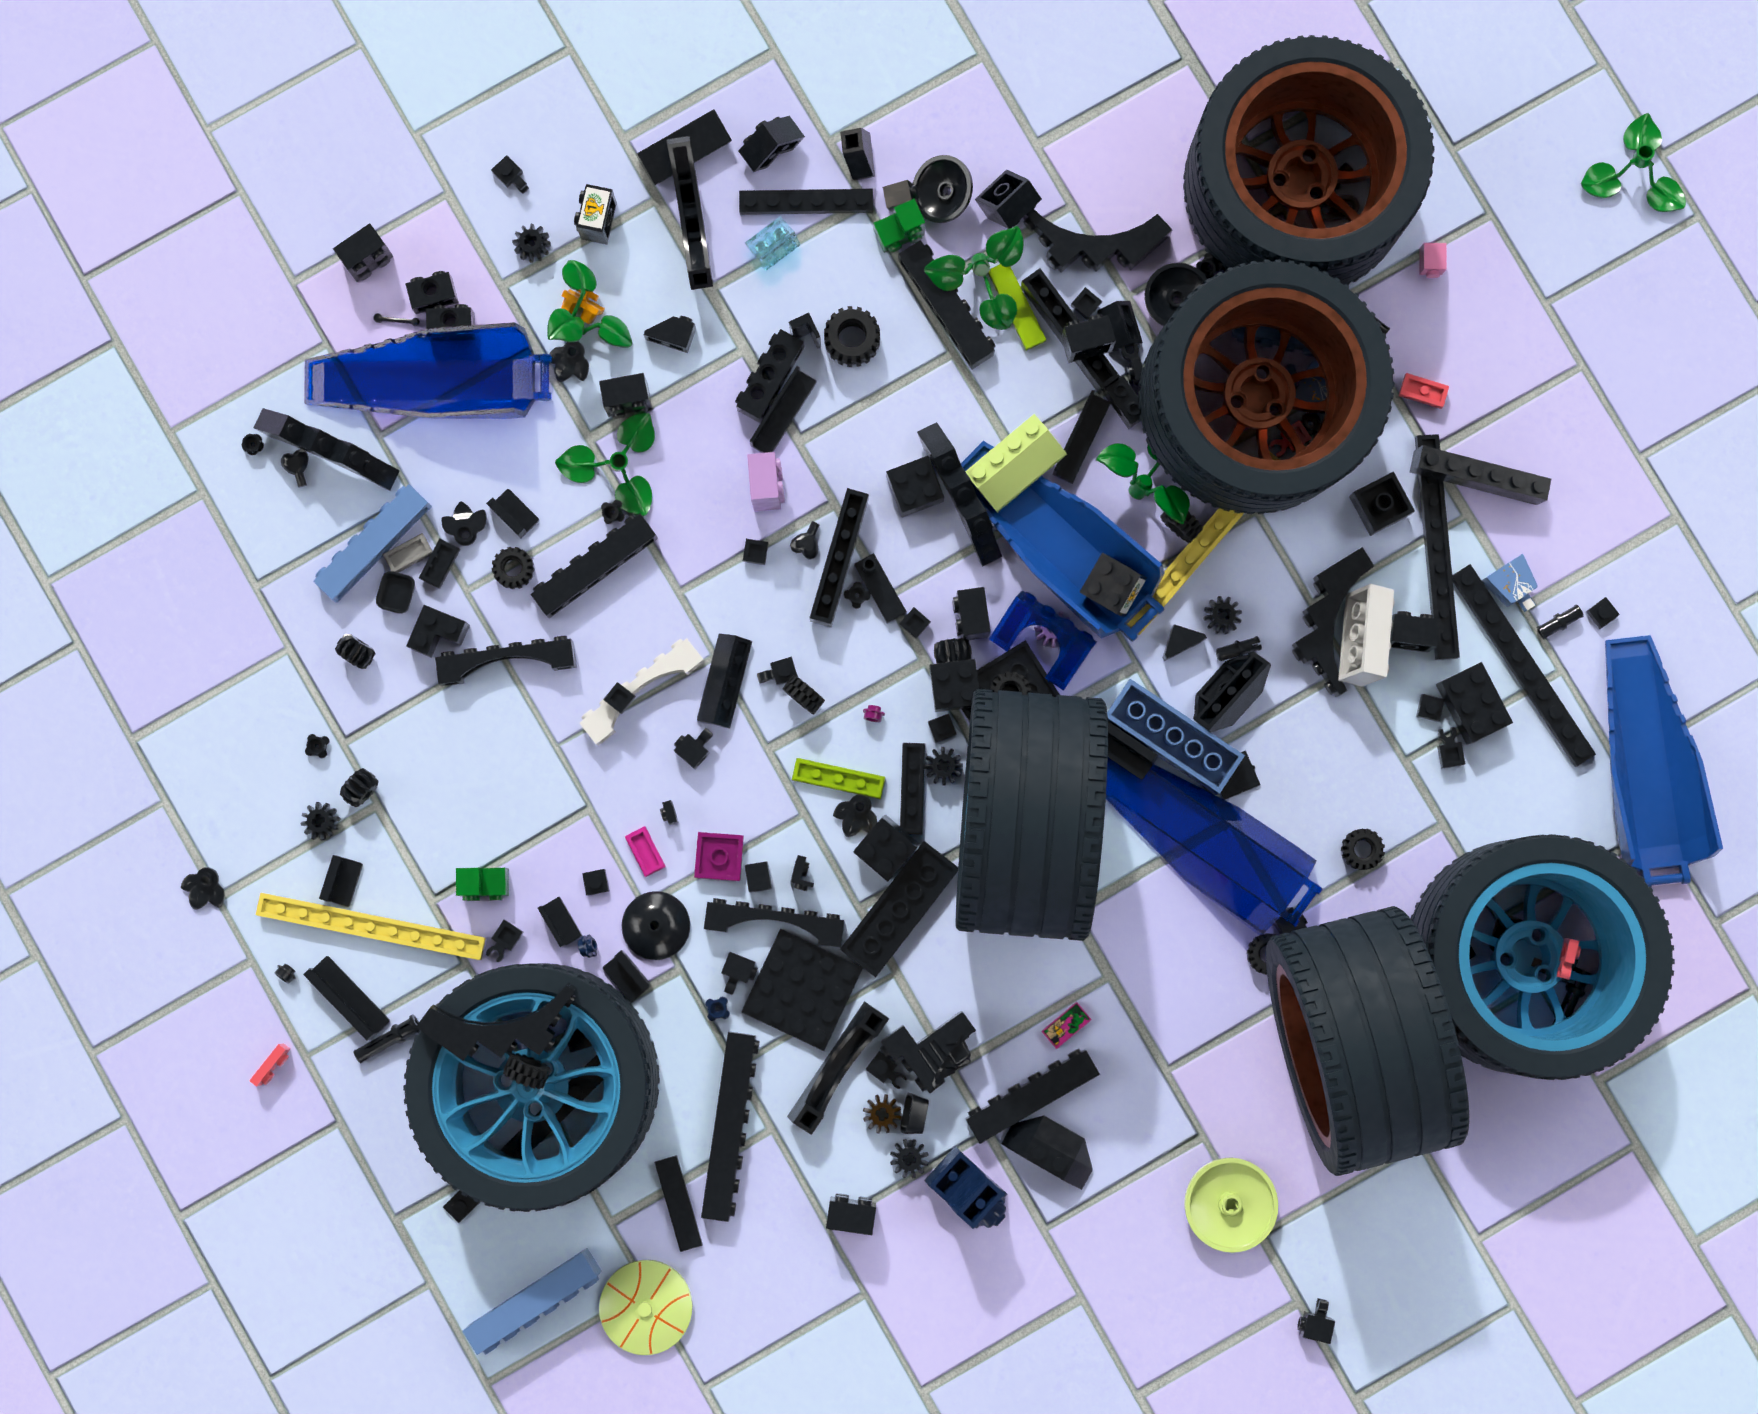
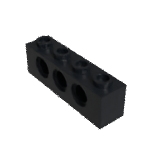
[735,329,805,423]

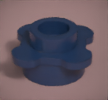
[578,934,598,958]
[705,996,730,1021]

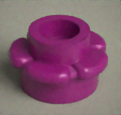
[863,705,885,722]

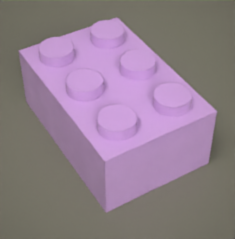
[747,452,785,512]

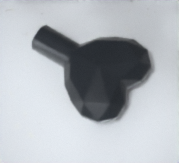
[281,449,309,488]
[790,521,820,560]

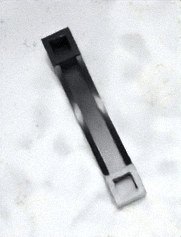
[435,636,577,686]
[704,898,845,948]
[787,1001,890,1135]

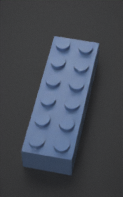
[1107,679,1245,795]
[462,1248,602,1355]

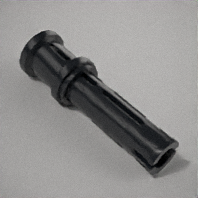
[1552,967,1593,1025]
[353,1014,420,1063]

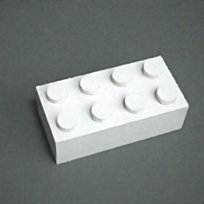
[1338,584,1395,687]

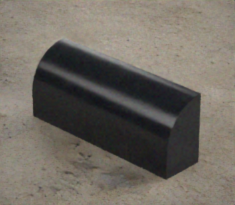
[636,109,732,185]

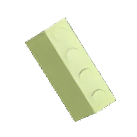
[965,414,1067,513]

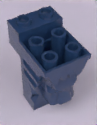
[924,1146,1007,1229]

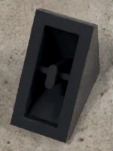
[1162,624,1207,661]

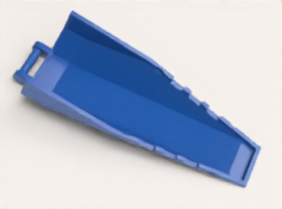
[961,440,1165,642]
[1605,635,1723,888]

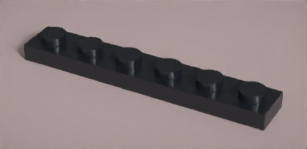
[739,189,873,215]

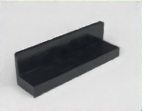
[749,366,817,453]
[1052,390,1111,484]
[697,633,752,729]
[1108,721,1158,780]
[303,956,390,1041]

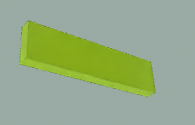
[988,264,1047,351]
[792,758,885,799]

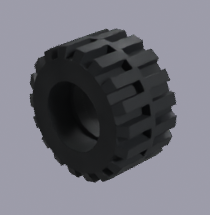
[824,306,880,367]

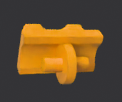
[561,289,605,324]

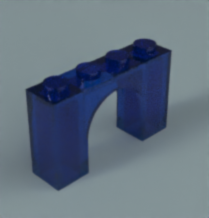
[989,590,1097,691]

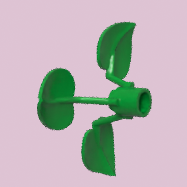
[1581,113,1686,212]
[924,226,1024,330]
[547,260,633,348]
[555,413,655,516]
[1096,443,1190,524]

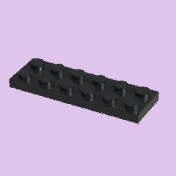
[840,841,958,978]

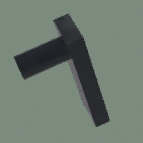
[854,553,907,624]

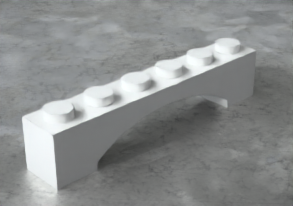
[579,638,705,746]

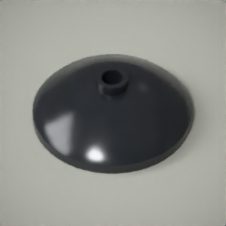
[913,155,973,223]
[1144,263,1207,327]
[621,891,690,960]

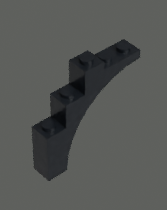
[667,136,713,290]
[1023,209,1173,273]
[253,408,400,491]
[917,422,1003,567]
[1292,547,1374,697]
[416,983,576,1061]

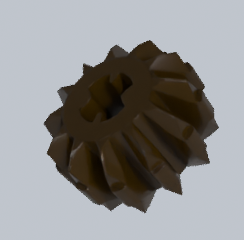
[863,1094,902,1134]

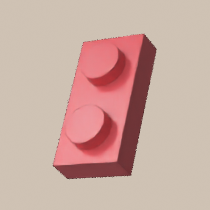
[1398,373,1449,409]
[249,1043,290,1087]

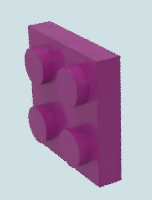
[694,832,744,881]

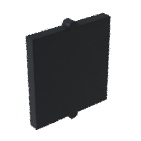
[1220,750,1261,800]

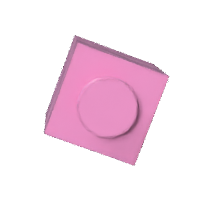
[1419,243,1447,278]

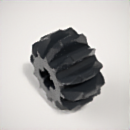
[512,223,551,263]
[1203,596,1242,635]
[335,634,376,669]
[933,638,972,663]
[924,747,963,786]
[339,768,379,807]
[300,802,341,841]
[890,1139,929,1178]

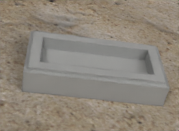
[382,533,433,573]

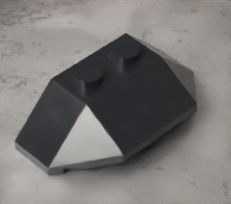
[1193,651,1271,732]
[1001,1115,1093,1190]

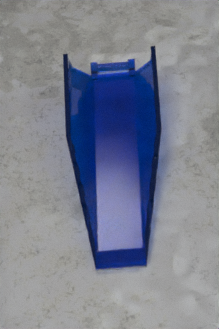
[304,322,552,419]
[1106,758,1323,935]

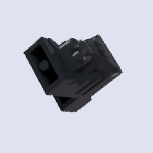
[880,1011,976,1094]

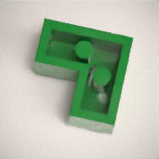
[873,199,925,253]
[456,867,509,901]

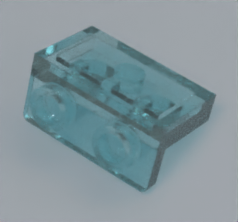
[745,216,800,270]

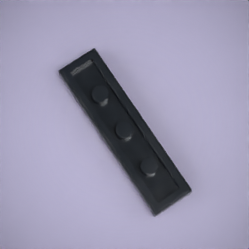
[900,743,925,835]
[654,1155,703,1252]

